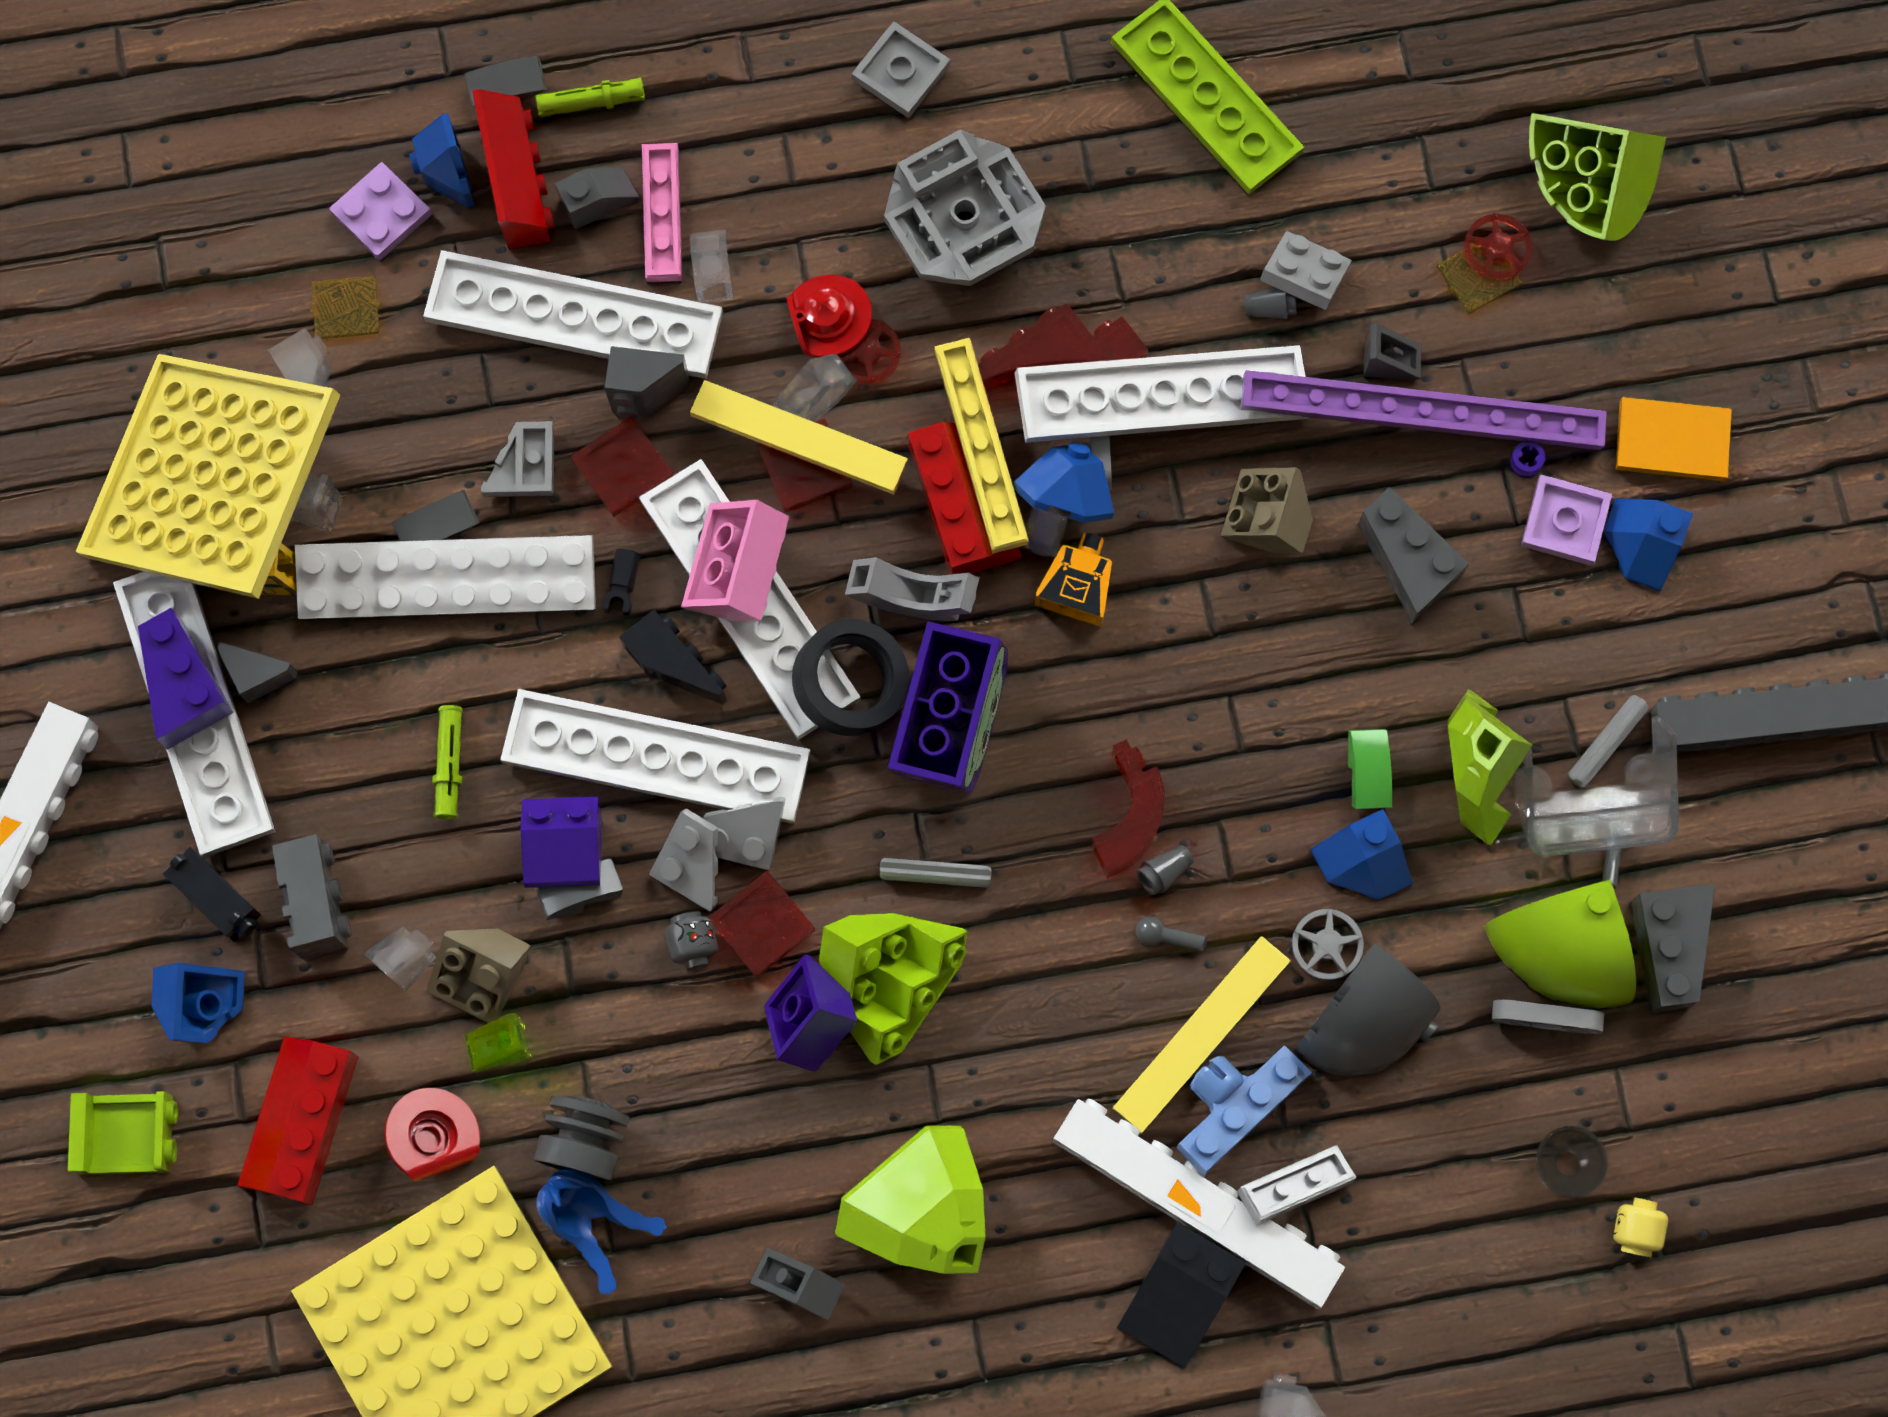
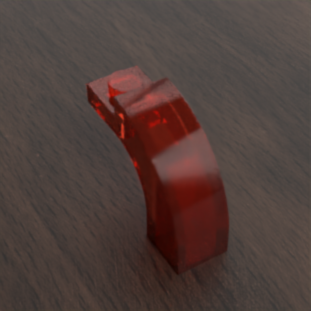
[1090,739,1165,878]

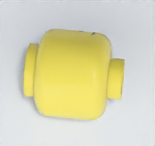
[1613,1197,1668,1257]

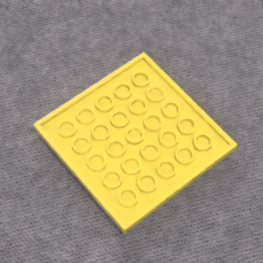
[76,354,340,599]
[291,1166,613,1417]

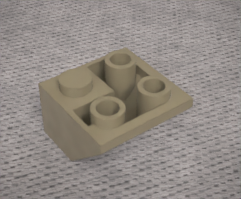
[1221,467,1313,554]
[426,928,531,1025]

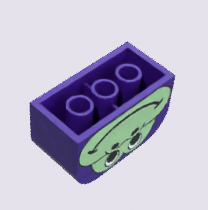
[888,621,1008,794]

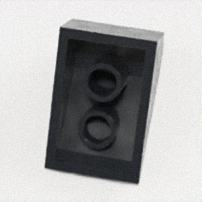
[1117,1222,1246,1368]

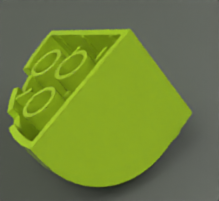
[1529,113,1666,241]
[1484,880,1636,1009]

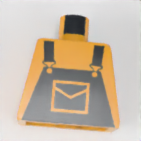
[1034,533,1112,627]

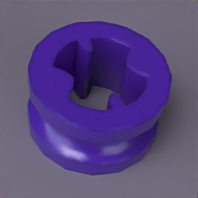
[1510,441,1545,478]

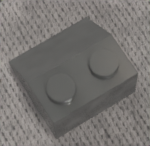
[604,346,690,419]

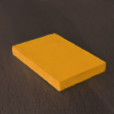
[1615,397,1732,482]

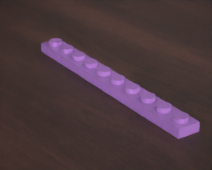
[1241,370,1606,450]

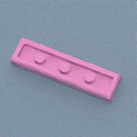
[642,143,682,283]

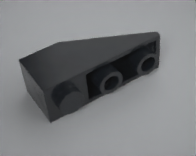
[619,610,727,705]

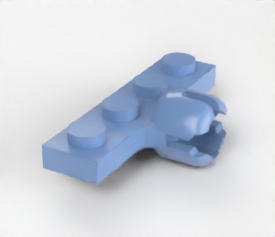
[1176,1045,1312,1176]

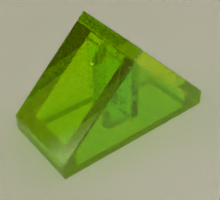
[464,1013,531,1071]

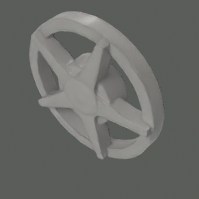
[1292,909,1364,981]

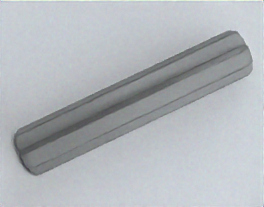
[1567,695,1649,788]
[880,858,992,888]

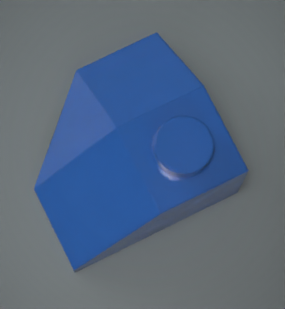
[409,113,476,208]
[1013,442,1114,523]
[1602,498,1693,592]
[1310,809,1413,901]
[151,963,245,1044]

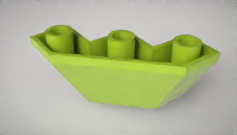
[1448,690,1533,845]
[819,913,968,1065]
[835,1126,985,1274]

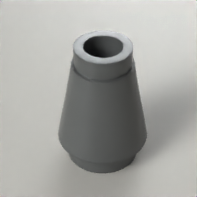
[1244,287,1297,320]
[1136,845,1194,895]

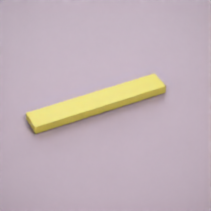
[935,338,1029,554]
[690,380,908,495]
[1112,936,1291,1134]

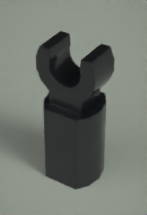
[603,549,640,616]

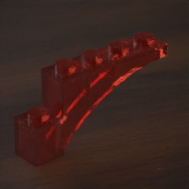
[978,303,1148,392]

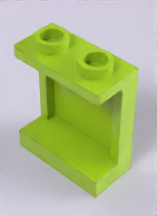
[68,1091,179,1175]

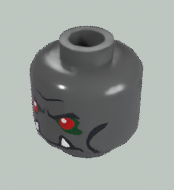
[664,911,718,970]

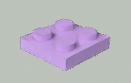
[329,162,432,261]
[1521,475,1612,566]

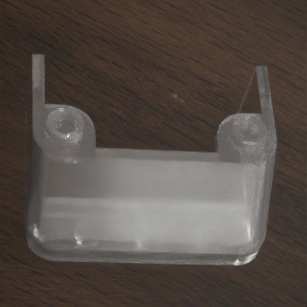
[1512,716,1679,856]

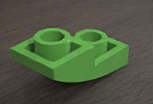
[1348,729,1392,809]

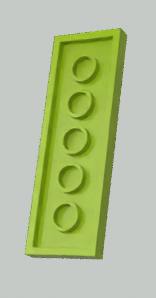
[1111,0,1304,195]

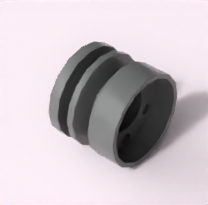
[533,1095,630,1182]

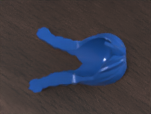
[536,1168,667,1295]

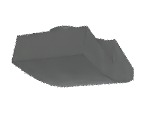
[465,56,547,109]
[392,490,479,541]
[535,859,623,920]

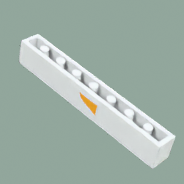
[0,702,99,929]
[1053,1098,1345,1309]

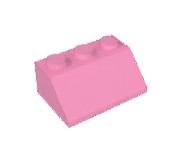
[681,500,789,622]

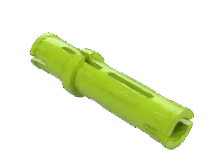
[536,77,645,118]
[432,705,463,820]

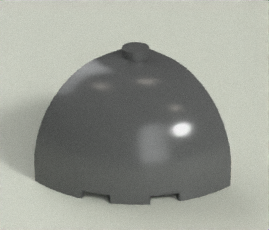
[1293,943,1441,1077]

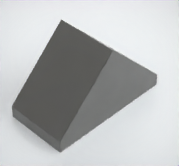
[1363,323,1421,380]
[217,642,298,703]

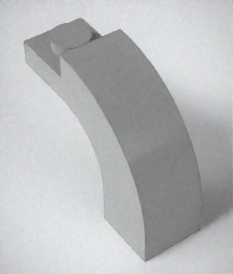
[845,557,979,621]

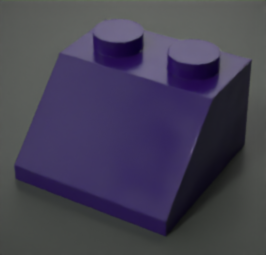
[520,796,603,888]
[764,954,857,1072]

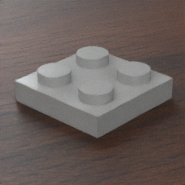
[851,21,951,118]
[1260,231,1352,310]

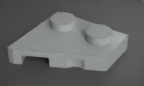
[481,421,554,497]
[703,797,786,870]
[649,809,718,912]

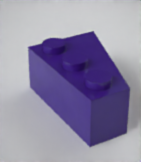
[138,608,234,750]

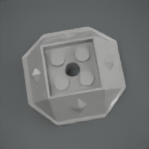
[884,130,1046,286]

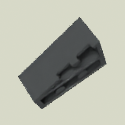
[1358,487,1469,625]
[272,834,352,961]
[1630,884,1715,1013]

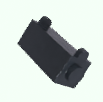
[163,847,261,942]

